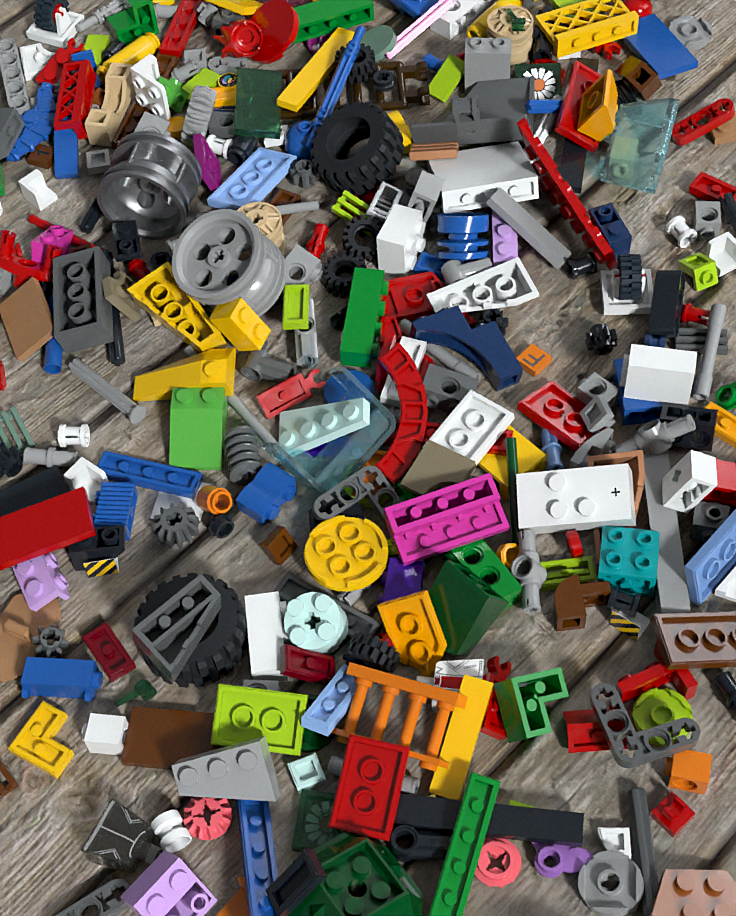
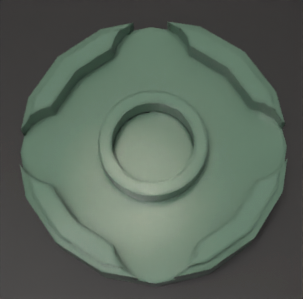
[360,25,397,62]

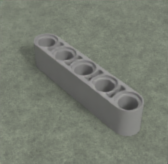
[0,38,32,116]

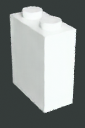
[620,344,697,406]

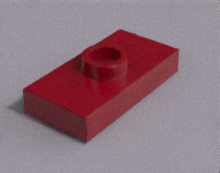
[82,622,136,683]
[280,644,335,686]

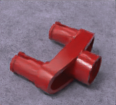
[0,230,63,288]

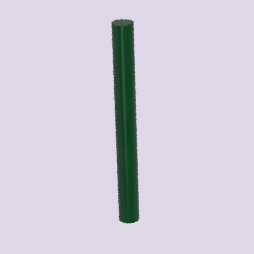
[505,437,521,546]

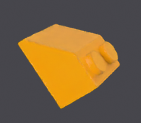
[577,69,618,142]

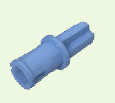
[540,428,564,471]

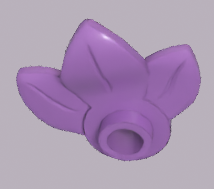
[532,842,593,878]

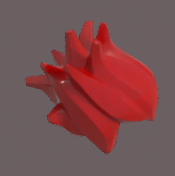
[213,19,263,58]

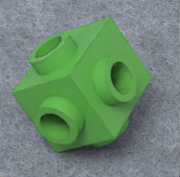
[157,76,190,113]

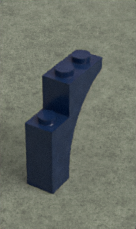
[409,305,523,392]

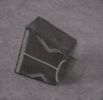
[81,798,163,873]

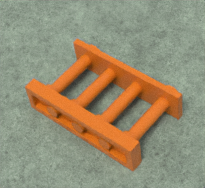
[331,662,468,772]

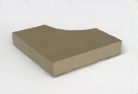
[102,270,141,323]
[400,440,477,496]

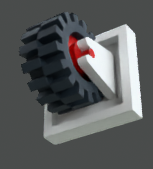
[26,0,85,48]
[600,254,653,315]

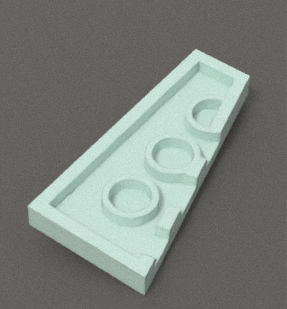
[278,398,370,460]

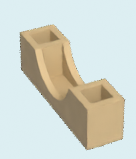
[84,62,135,147]

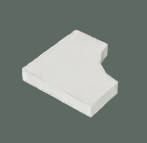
[19,43,55,81]

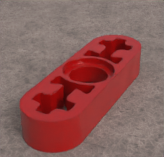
[671,98,735,146]

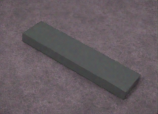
[273,572,382,640]

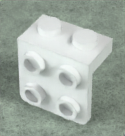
[130,54,171,120]

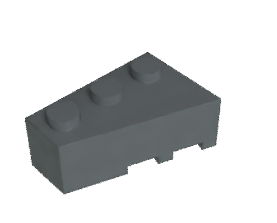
[132,574,221,684]

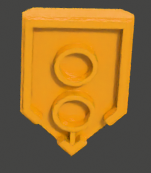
[377,590,447,677]

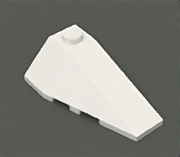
[426,257,539,313]

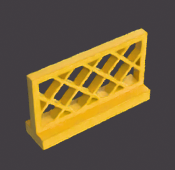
[535,0,639,58]

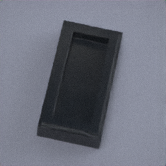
[265,849,327,916]

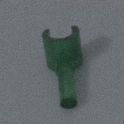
[506,8,526,31]
[114,679,157,707]

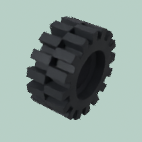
[335,43,376,83]
[342,215,383,262]
[323,252,367,299]
[343,632,400,674]

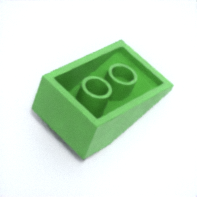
[169,387,229,470]

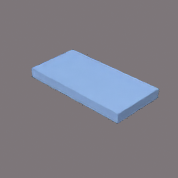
[207,147,298,211]

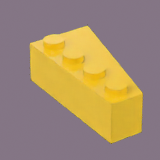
[127,261,228,353]

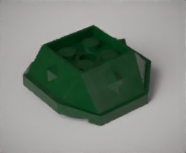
[289,831,425,916]

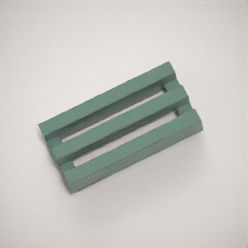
[0,406,35,453]

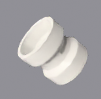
[151,810,192,853]

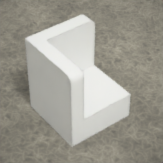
[18,169,58,211]
[706,231,736,277]
[64,457,109,504]

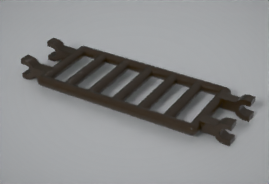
[241,61,430,120]

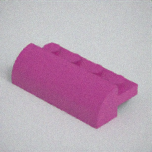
[384,473,510,566]

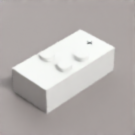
[516,463,636,534]

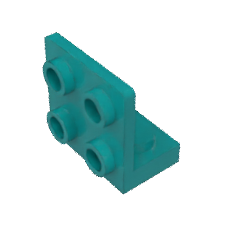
[597,526,660,597]

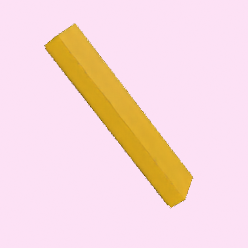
[429,674,494,800]

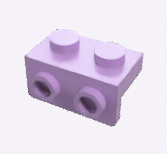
[12,552,71,612]

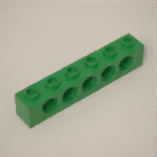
[397,483,522,611]

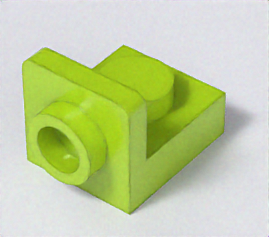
[678,252,718,291]

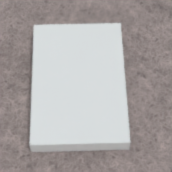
[422,389,515,465]

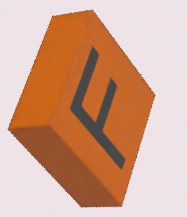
[517,343,552,377]

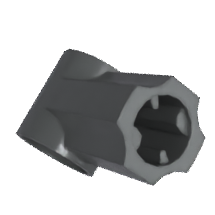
[240,349,296,383]

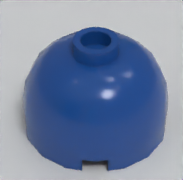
[284,120,313,162]

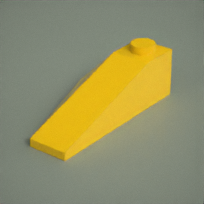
[133,348,236,402]

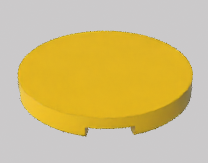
[304,515,388,592]

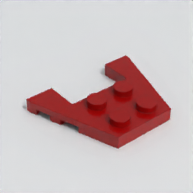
[380,271,476,348]

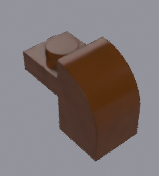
[553,574,611,632]

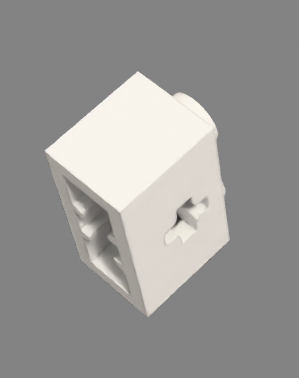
[662,450,717,514]

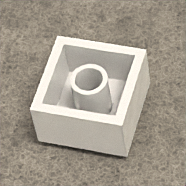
[376,204,426,277]

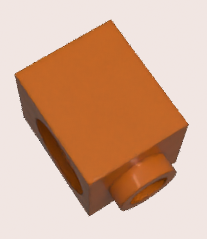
[663,750,712,795]

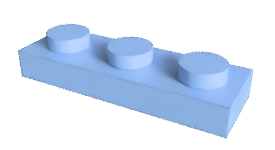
[301,664,357,737]

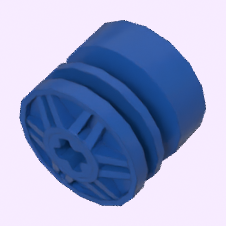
[437,212,489,262]

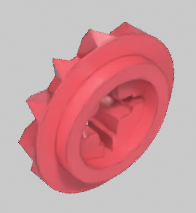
[183,797,232,841]
[475,837,521,888]

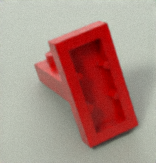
[616,640,698,704]

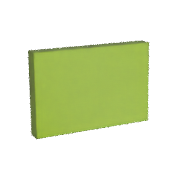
[211,683,308,756]

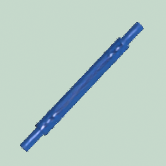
[306,26,365,149]

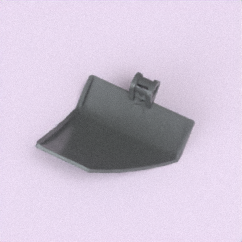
[409,76,535,145]

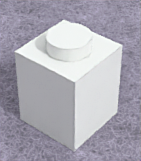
[82,713,129,756]

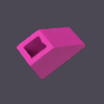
[31,225,73,264]

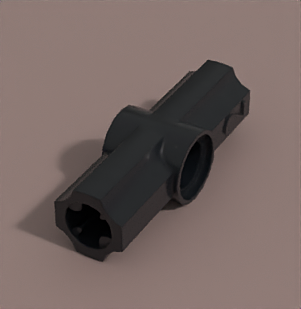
[533,5,557,60]

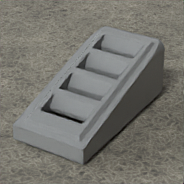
[366,181,404,224]

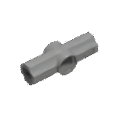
[294,298,319,369]

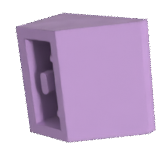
[120,850,218,916]

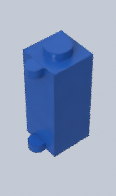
[20,657,103,702]

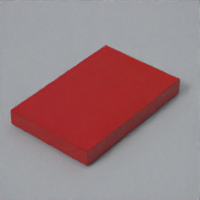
[517,380,605,452]
[328,734,411,842]

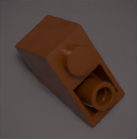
[614,55,662,101]

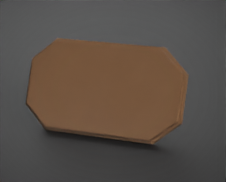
[0,593,62,683]

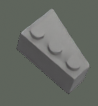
[171,736,282,802]

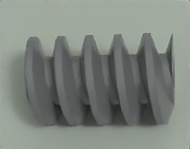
[223,426,262,486]

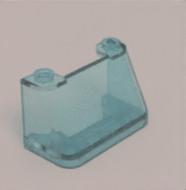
[597,98,680,194]

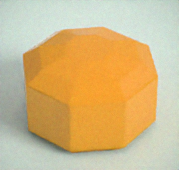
[495,543,519,570]

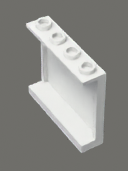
[427,141,539,213]

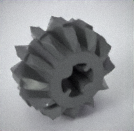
[153,502,200,549]

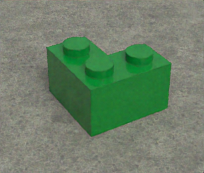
[106,0,159,46]
[494,667,569,743]

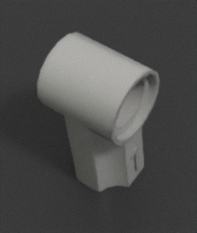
[441,257,492,286]

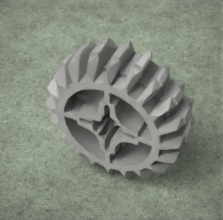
[181,85,217,148]

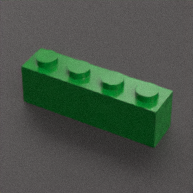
[293,0,374,44]
[340,267,389,368]

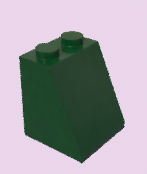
[428,560,509,657]

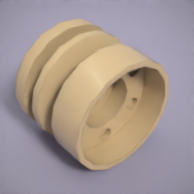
[487,5,534,66]
[237,202,286,261]

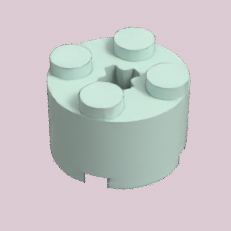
[284,592,349,655]

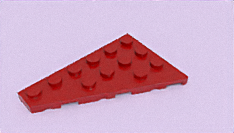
[516,118,617,270]

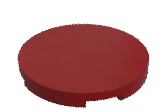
[250,0,299,64]

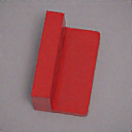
[563,708,628,753]

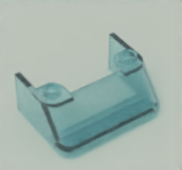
[262,367,396,497]

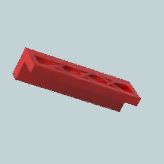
[53,59,96,140]

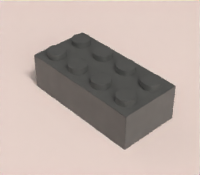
[53,246,114,354]

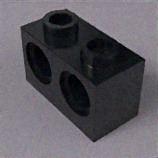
[660,403,718,452]

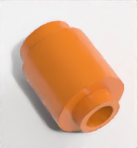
[196,485,232,515]

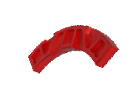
[375,342,428,487]

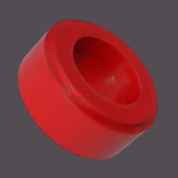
[565,529,583,558]

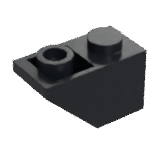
[112,220,143,262]
[68,525,126,571]

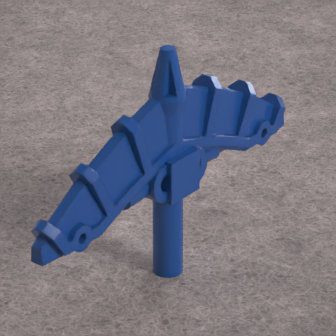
[7,82,58,162]

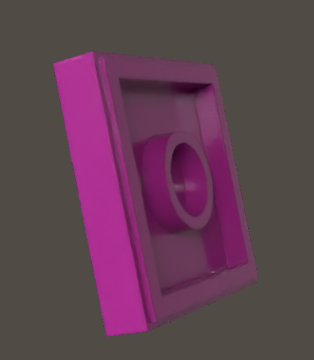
[193,133,223,193]

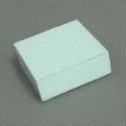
[287,753,327,794]

